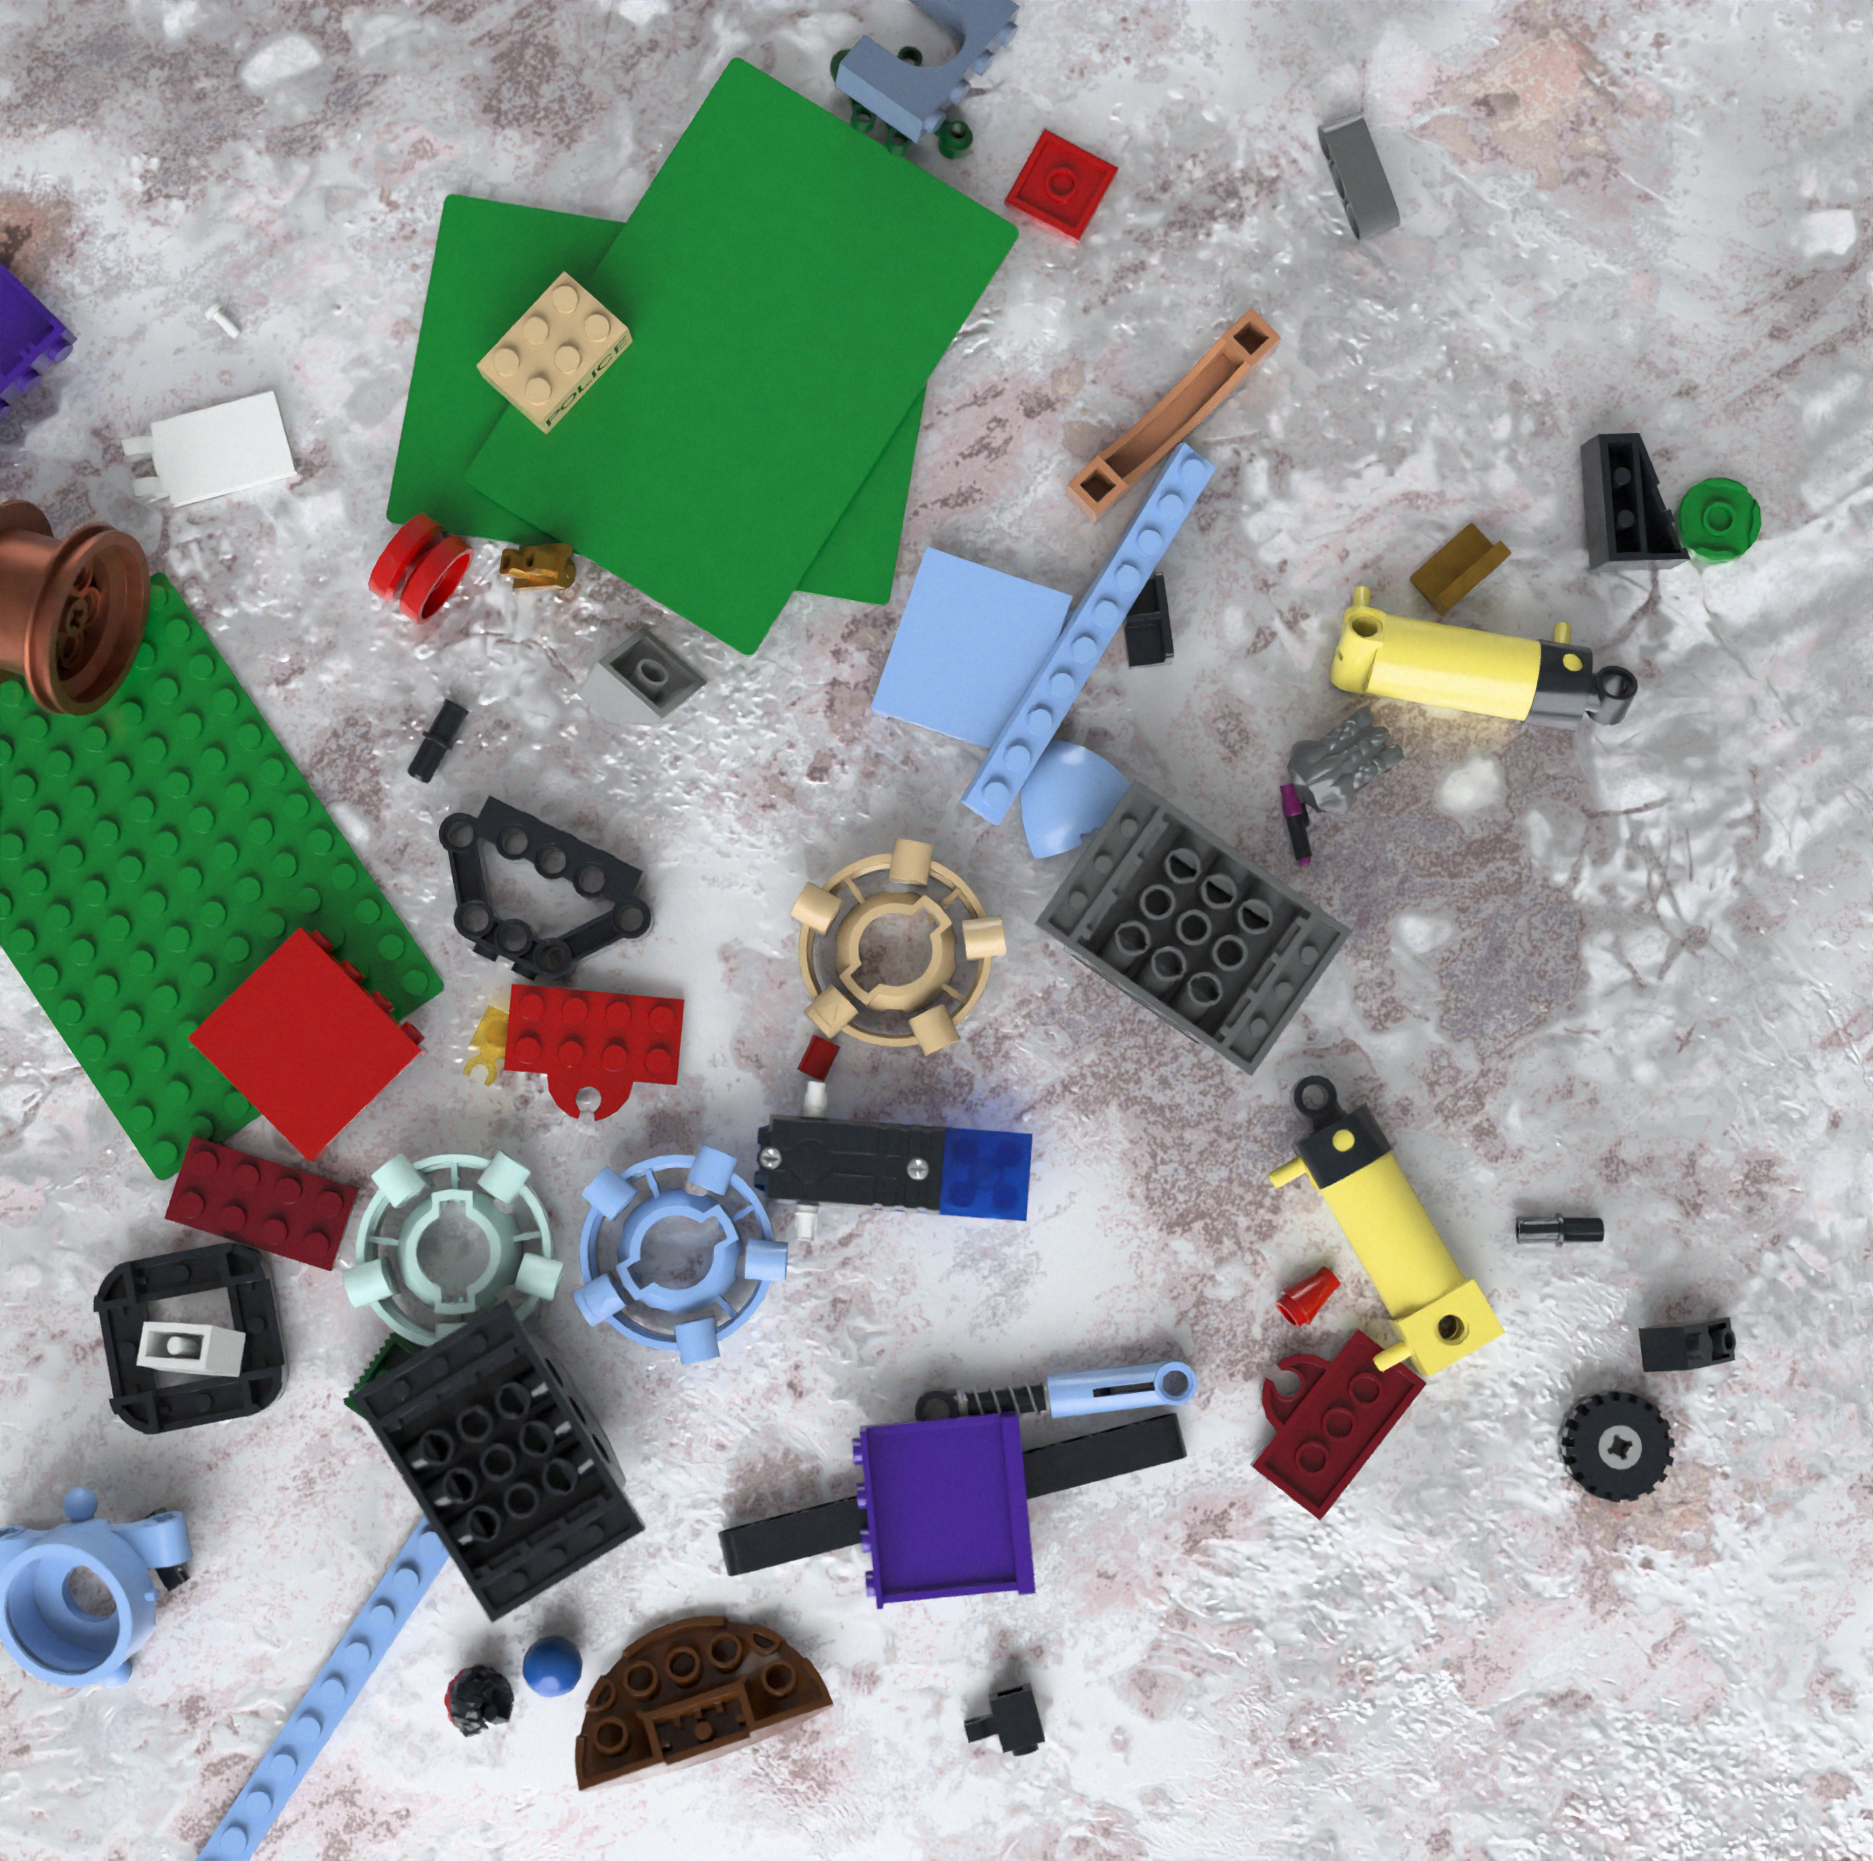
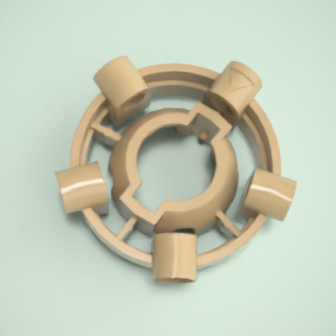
[790,839,1006,1056]

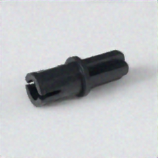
[407,699,469,783]
[1515,1213,1604,1247]

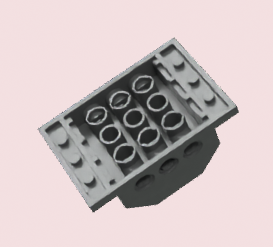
[1034,779,1352,1076]

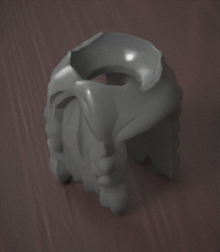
[1287,705,1405,816]

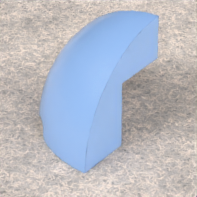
[1021,739,1131,859]

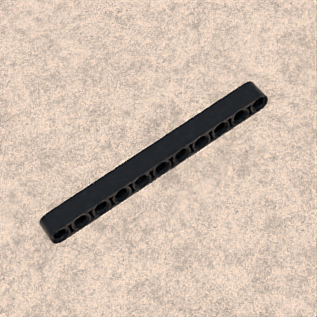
[717,1413,1188,1576]

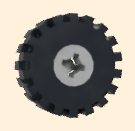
[1557,1389,1675,1503]

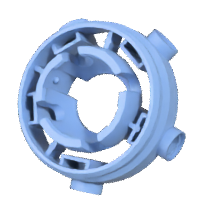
[572,1144,788,1365]

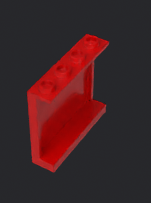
[188,927,428,1162]

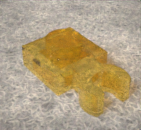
[463,1005,509,1087]

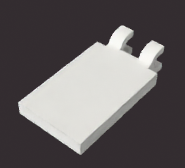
[121,390,298,508]

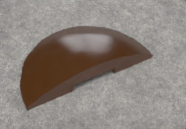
[575,1616,834,1793]

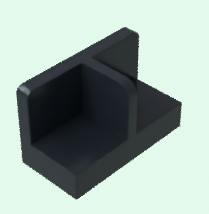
[1122,572,1174,670]

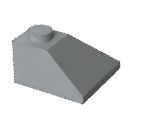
[577,627,707,724]

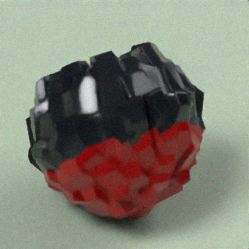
[444,1664,514,1738]

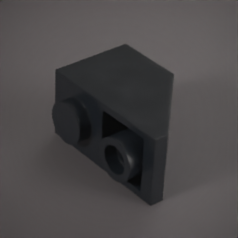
[1638,1317,1736,1372]

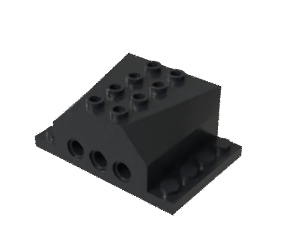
[351,1299,646,1623]

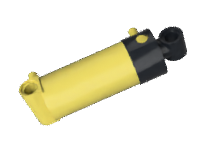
[1329,586,1638,732]

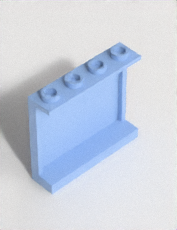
[871,547,1075,750]

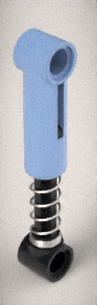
[915,1359,1197,1420]

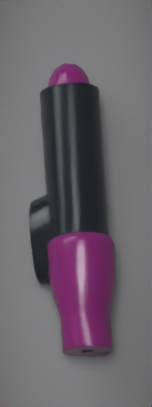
[1279,783,1313,867]

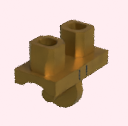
[499,543,576,591]

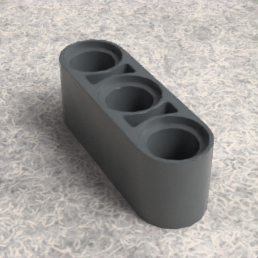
[1317,112,1400,240]

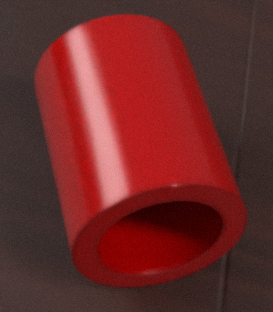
[797,1034,840,1082]

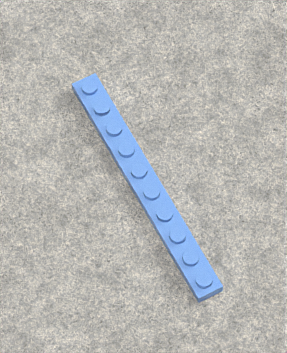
[959,443,1217,825]
[195,1515,450,1861]

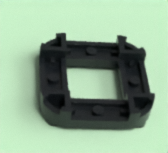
[93,1243,289,1435]

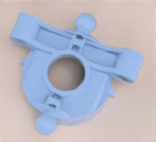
[0,1486,193,1688]

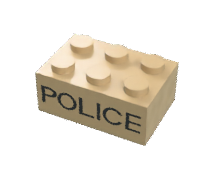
[476,271,633,434]

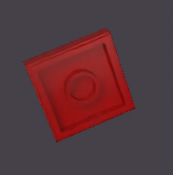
[1004,128,1118,245]

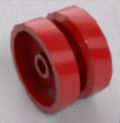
[368,513,474,625]

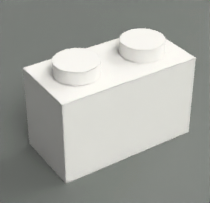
[137,1321,246,1377]

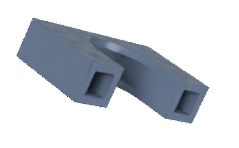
[835,0,1020,144]

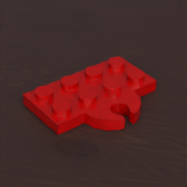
[503,984,685,1121]

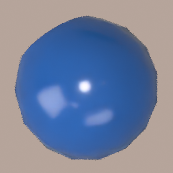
[522,1635,583,1698]

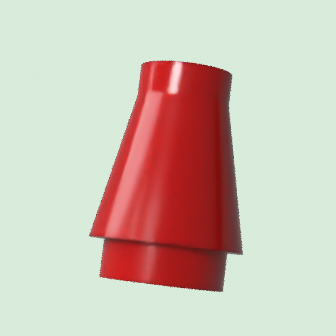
[1275,1266,1340,1328]

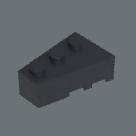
[1580,433,1691,572]

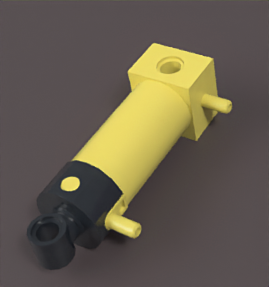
[1268,1075,1505,1377]

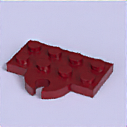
[1250,1328,1427,1521]

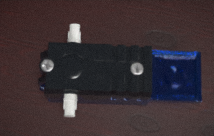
[754,1082,1033,1241]

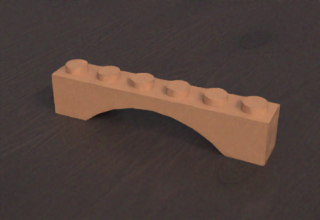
[1065,308,1281,525]

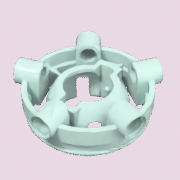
[342,1150,565,1347]

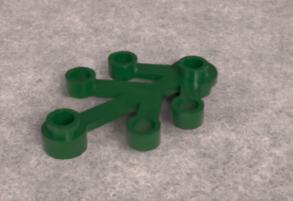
[830,46,973,160]

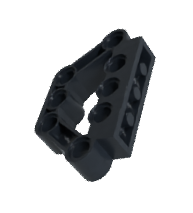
[438,795,655,981]

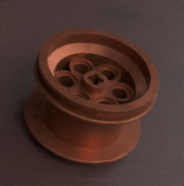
[0,499,150,716]

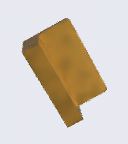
[1409,523,1512,616]

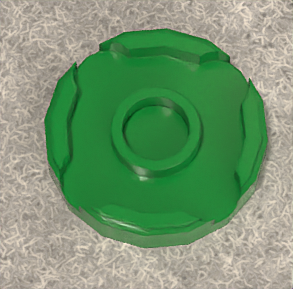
[1674,477,1762,563]

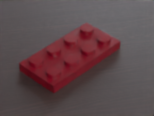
[164,1135,360,1271]

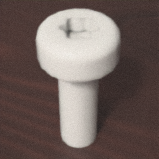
[205,302,241,339]

